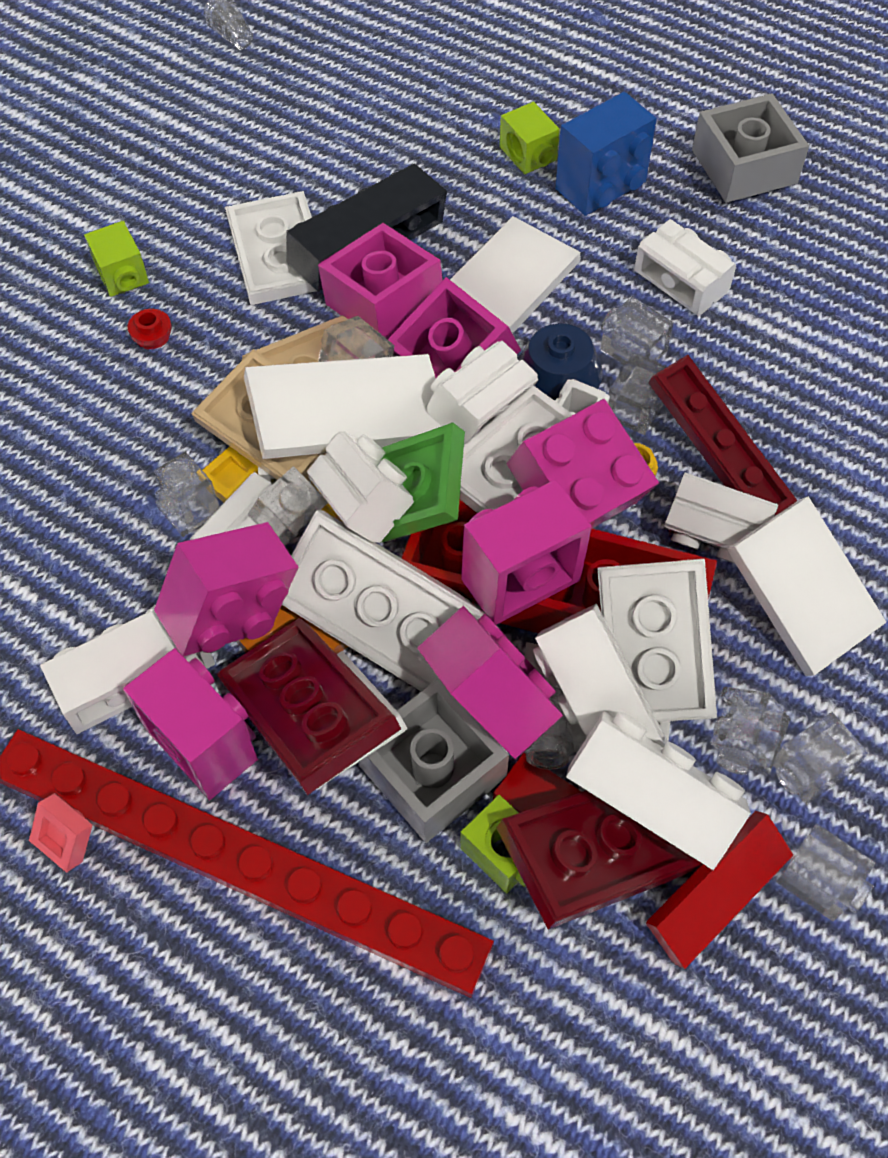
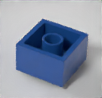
[555,91,657,216]

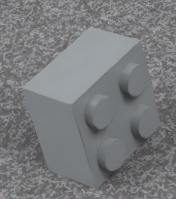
[692,93,809,203]
[359,678,509,843]

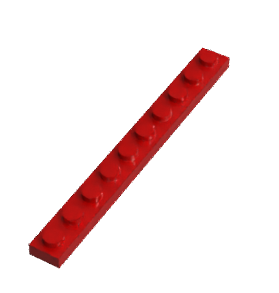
[0,729,494,999]

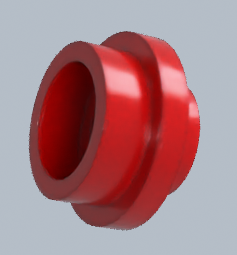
[128,309,172,349]

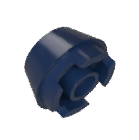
[518,323,603,401]

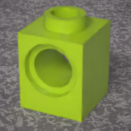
[499,101,560,175]
[84,220,149,297]
[460,795,526,894]

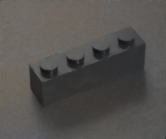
[286,163,447,292]

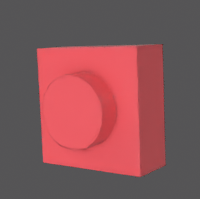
[29,793,93,873]

